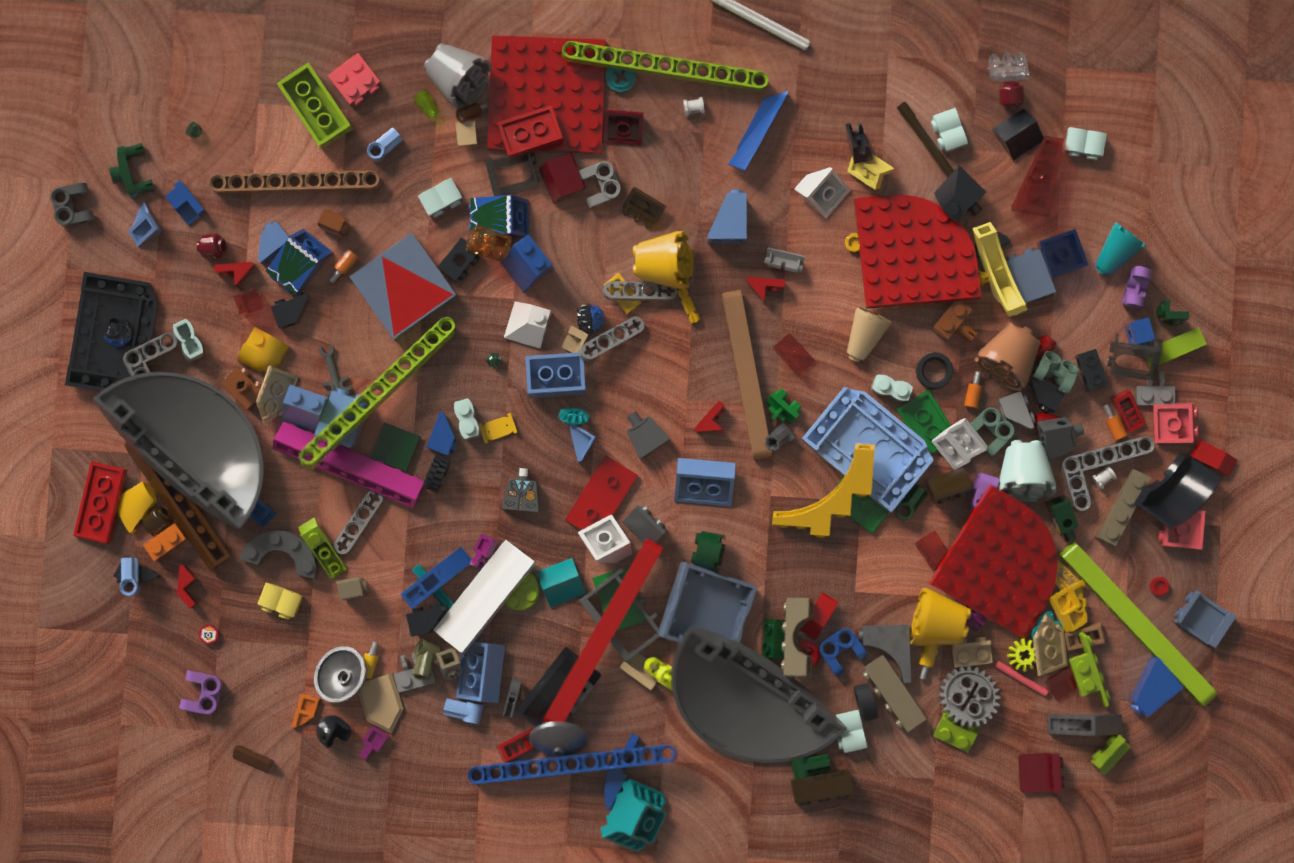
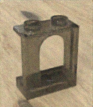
[485,152,541,196]
[1107,334,1162,381]

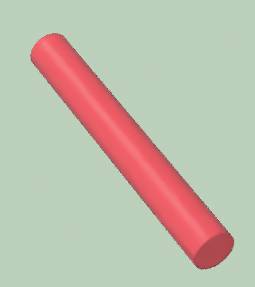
[995,661,1049,697]

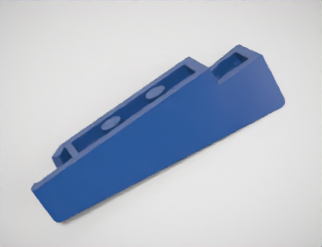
[728,91,789,173]

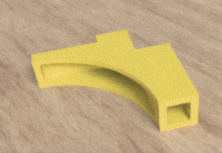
[973,222,1027,317]

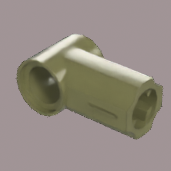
[413,639,440,681]

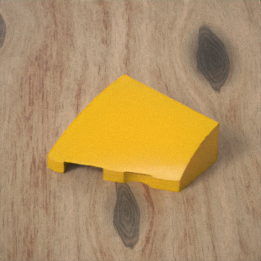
[118,481,157,534]
[1049,580,1088,632]

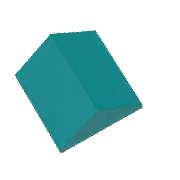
[537,558,586,608]

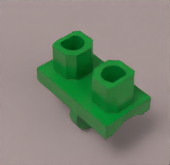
[765,388,802,424]

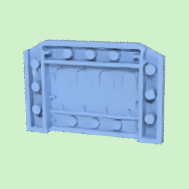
[801,387,933,513]

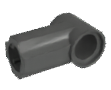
[765,422,796,451]

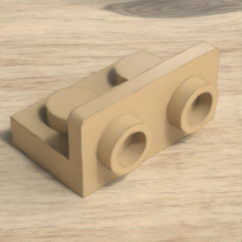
[951,637,993,668]

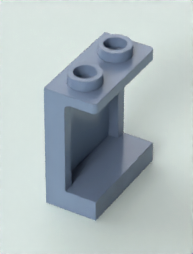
[1005,247,1056,304]
[1173,590,1237,648]

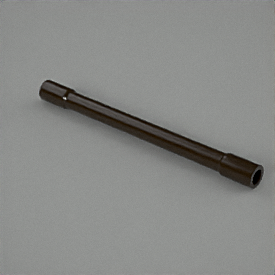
[897,101,983,216]

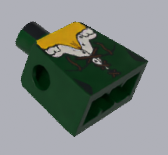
[1045,495,1079,542]

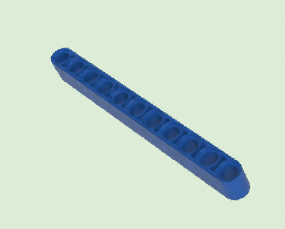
[468,745,678,784]

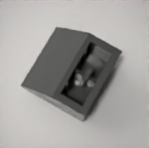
[622,505,666,543]

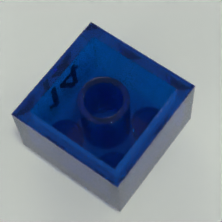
[1036,229,1088,279]

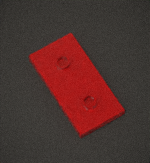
[565,455,638,530]
[73,461,128,545]

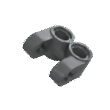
[50,183,95,227]

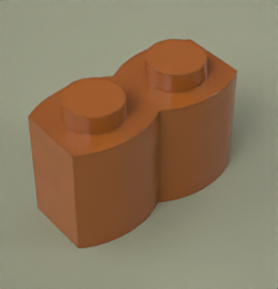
[318,209,351,238]

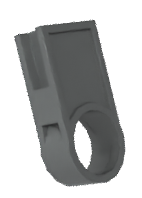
[502,678,522,718]

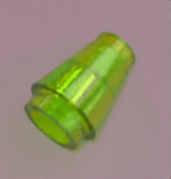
[413,89,438,118]

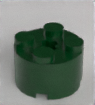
[691,531,726,573]

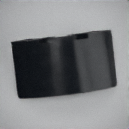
[1134,453,1222,529]
[516,647,601,727]

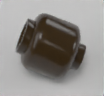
[143,507,172,535]

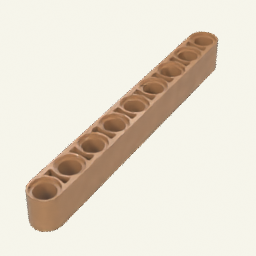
[209,170,381,194]
[722,290,772,460]

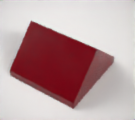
[604,110,644,146]
[539,153,586,203]

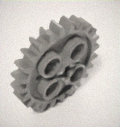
[937,666,1001,729]

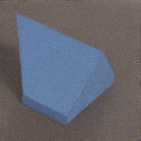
[128,201,163,247]
[569,425,596,463]

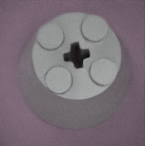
[424,43,492,109]

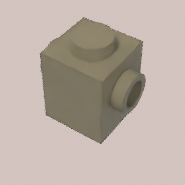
[436,648,463,681]

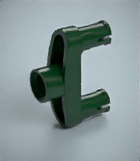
[109,143,155,198]

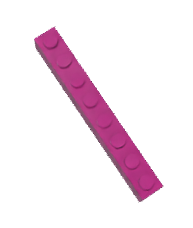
[272,421,424,509]

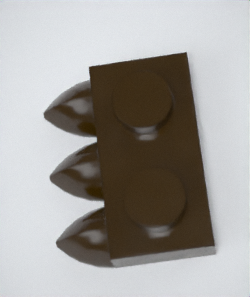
[622,186,666,229]

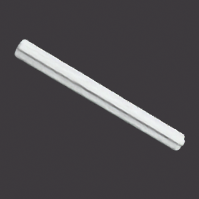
[710,0,810,50]

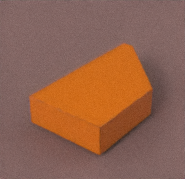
[292,693,320,729]

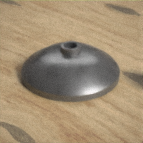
[314,646,367,703]
[530,722,588,757]

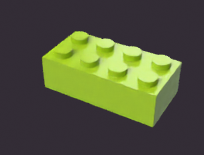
[277,62,353,150]

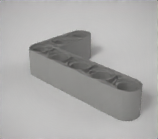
[123,333,177,376]
[1060,436,1155,512]

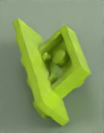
[1069,632,1110,708]

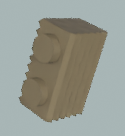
[337,577,369,600]

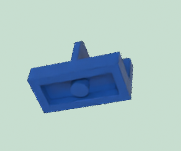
[165,180,206,225]

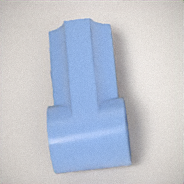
[367,127,403,162]
[120,558,141,597]
[443,698,484,724]

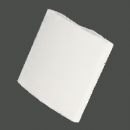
[932,418,988,470]

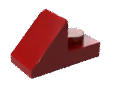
[214,262,255,288]
[746,276,785,303]
[693,400,725,432]

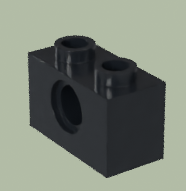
[438,237,481,283]

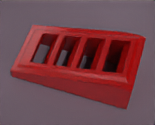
[1111,389,1146,434]
[496,728,534,763]

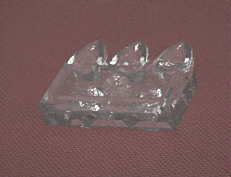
[988,52,1029,81]

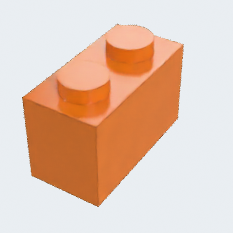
[143,523,188,561]

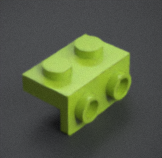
[933,712,980,752]
[1090,734,1130,775]

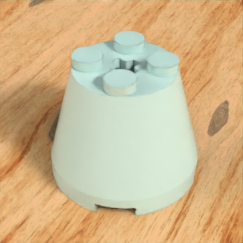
[998,440,1057,503]

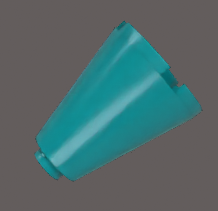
[1095,222,1146,276]

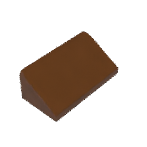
[233,745,273,773]

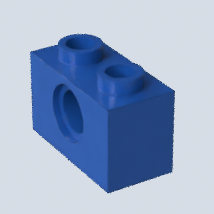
[1124,317,1155,350]

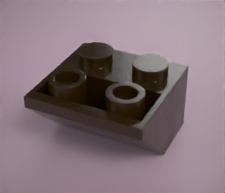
[925,468,973,504]

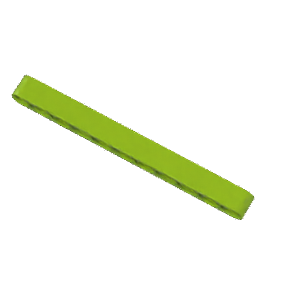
[562,41,768,92]
[300,317,455,469]
[1059,541,1218,707]

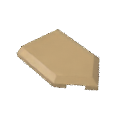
[256,365,299,425]
[1033,615,1068,676]
[358,673,404,734]

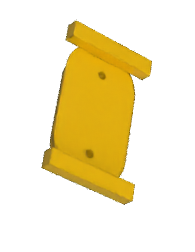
[478,413,518,444]

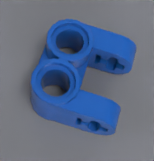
[819,628,868,677]

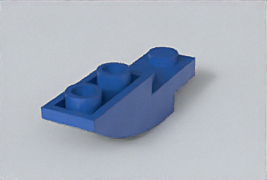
[400,547,471,610]
[605,733,640,810]

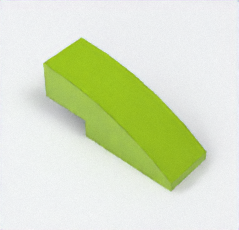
[1142,327,1207,369]

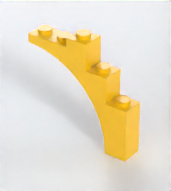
[772,444,875,538]

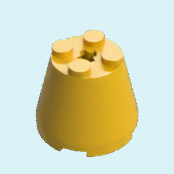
[633,231,694,289]
[910,588,971,646]

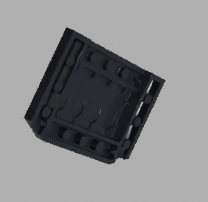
[65,272,158,391]

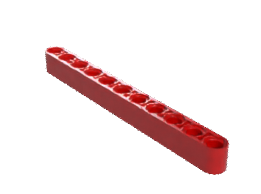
[542,538,664,724]

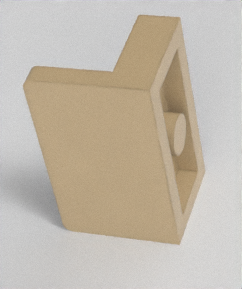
[619,650,658,690]

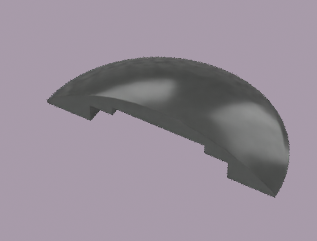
[93,372,263,529]
[672,627,847,763]

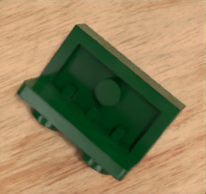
[1156,300,1189,326]
[762,618,786,658]

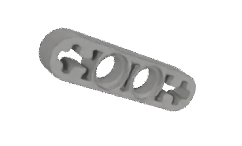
[602,281,677,301]
[579,316,644,361]
[334,491,384,554]

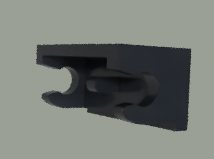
[845,123,873,164]

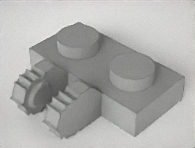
[1135,371,1175,406]
[394,653,436,693]

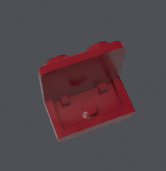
[1018,752,1065,793]

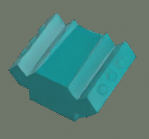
[601,779,668,852]

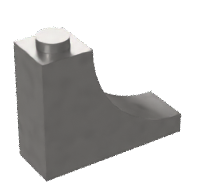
[858,624,911,683]
[1047,714,1123,736]

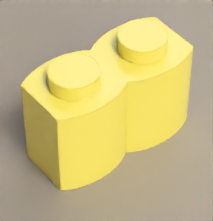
[258,582,303,620]

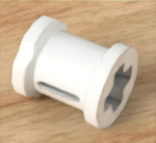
[683,97,705,116]
[1091,465,1117,490]

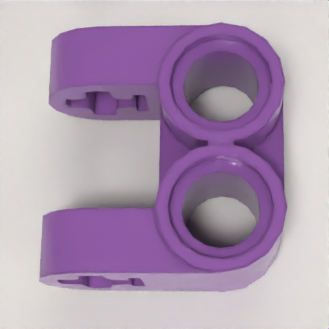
[1122,266,1152,310]
[969,472,999,511]
[179,670,223,714]

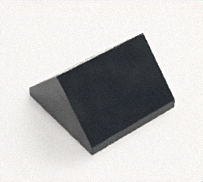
[992,109,1045,161]

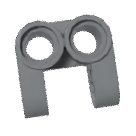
[579,161,622,209]

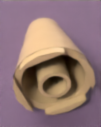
[847,307,891,362]

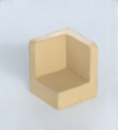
[456,121,478,147]
[562,326,589,353]

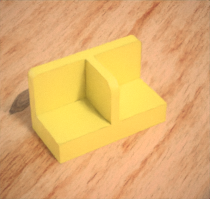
[847,154,894,190]

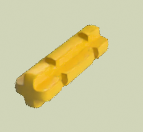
[677,289,700,324]

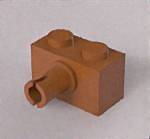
[931,301,978,342]
[220,366,262,411]

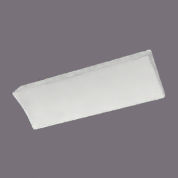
[433,540,536,654]

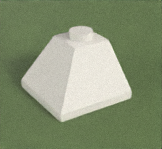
[794,168,851,219]
[504,301,551,349]
[578,514,632,563]

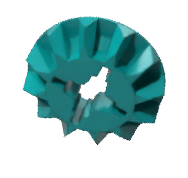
[605,62,636,93]
[558,407,589,425]

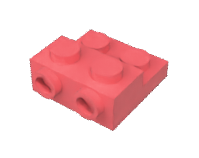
[328,53,381,107]
[1153,402,1199,443]
[1158,510,1206,550]

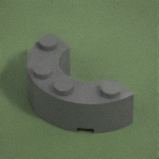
[240,531,318,579]

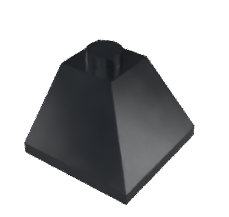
[934,165,987,222]

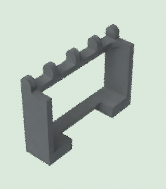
[579,568,659,662]

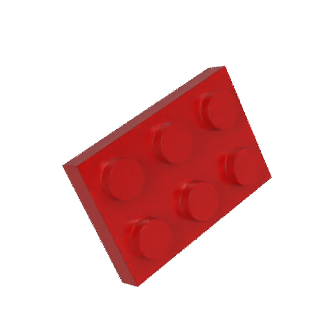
[497,105,564,159]

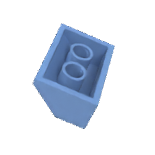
[525,353,586,399]
[674,458,736,507]
[456,641,505,703]

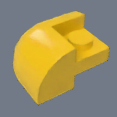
[237,327,290,373]

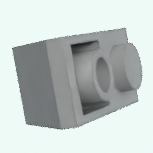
[997,391,1035,430]

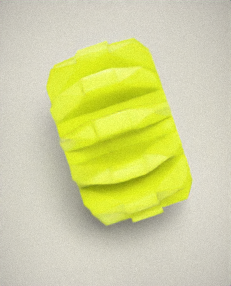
[1007,639,1036,672]

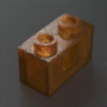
[465,225,512,262]

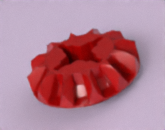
[798,640,820,669]

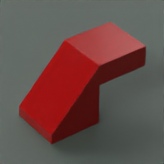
[1191,440,1237,477]
[177,564,198,609]
[800,592,838,640]

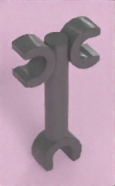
[319,345,352,397]

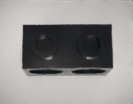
[1074,349,1108,392]

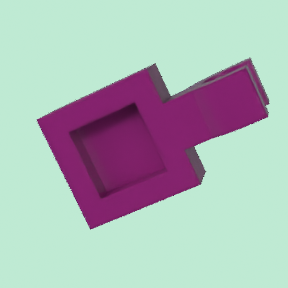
[470,534,498,570]
[359,725,389,760]

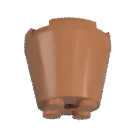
[974,323,1041,391]

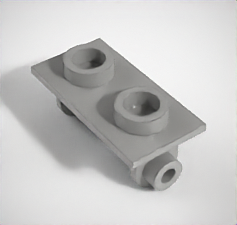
[764,247,805,274]

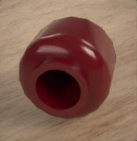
[999,81,1024,110]
[196,234,227,259]

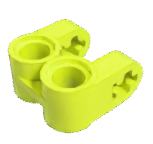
[644,657,673,692]

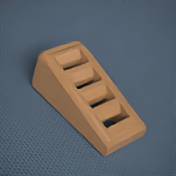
[1064,622,1106,651]

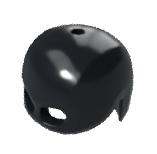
[316,715,352,748]

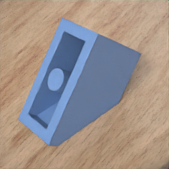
[258,221,289,265]

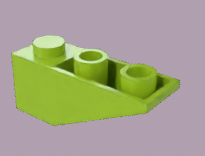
[298,517,347,579]

